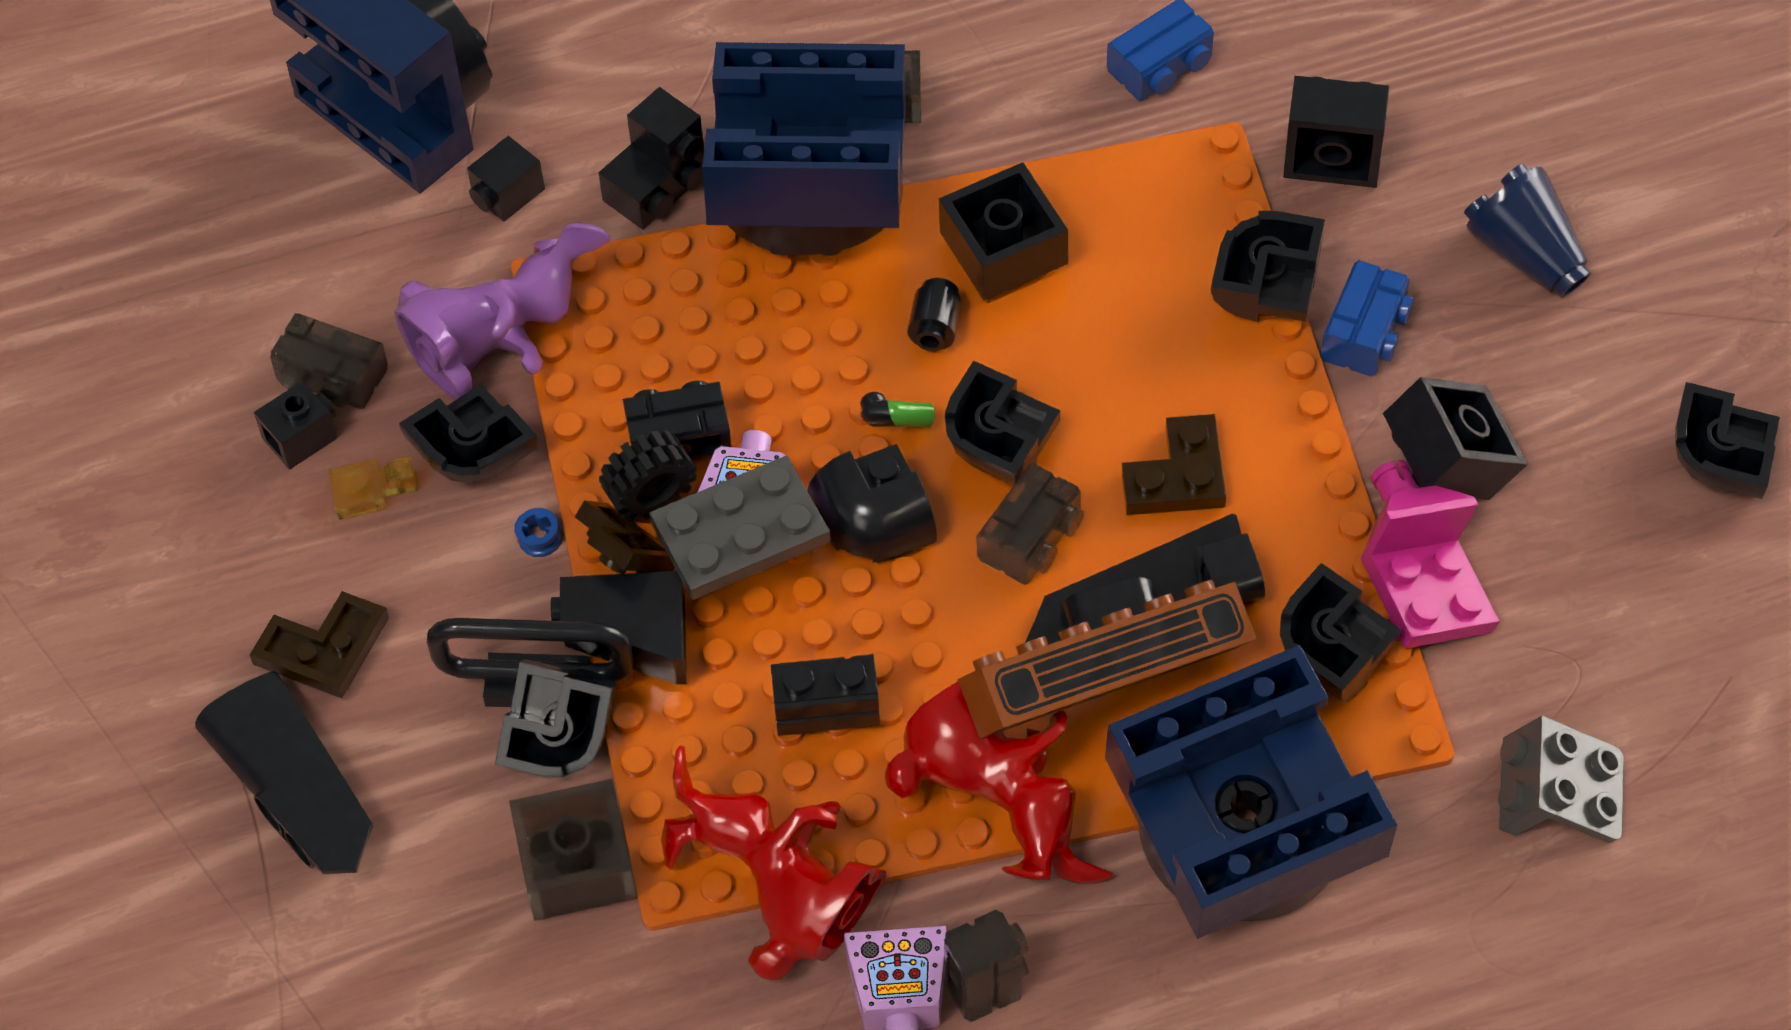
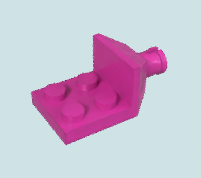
[1361,460,1499,649]

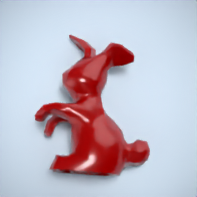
[884,682,1113,884]
[661,745,887,981]

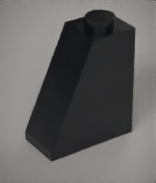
[551,571,687,685]

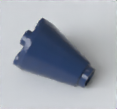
[1464,164,1591,298]

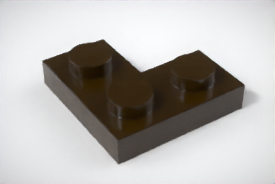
[1122,414,1226,515]
[575,500,675,574]
[250,591,389,698]

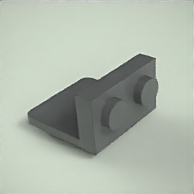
[1498,716,1624,843]

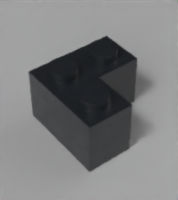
[598,87,704,230]

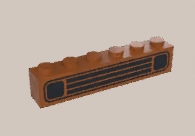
[957,580,1257,739]

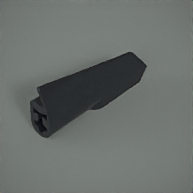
[1025,514,1265,645]
[195,671,373,874]

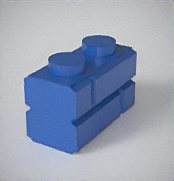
[1106,0,1214,101]
[1320,260,1414,377]

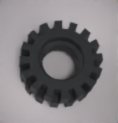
[599,430,697,521]

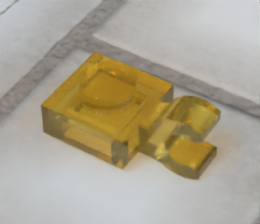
[328,457,419,520]

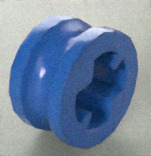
[514,508,562,557]

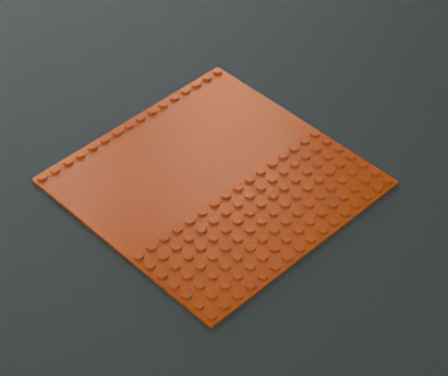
[511,122,1455,931]

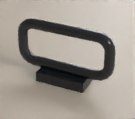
[427,618,634,707]

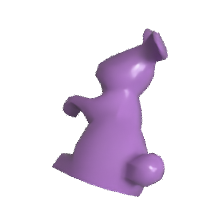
[394,223,611,401]

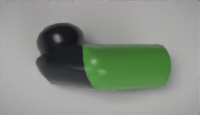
[860,392,935,427]

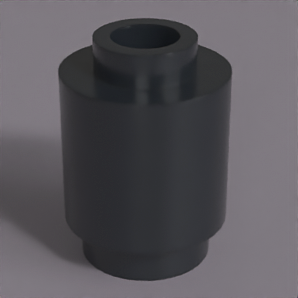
[907,278,962,351]

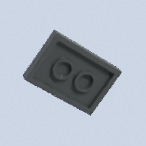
[649,455,831,600]

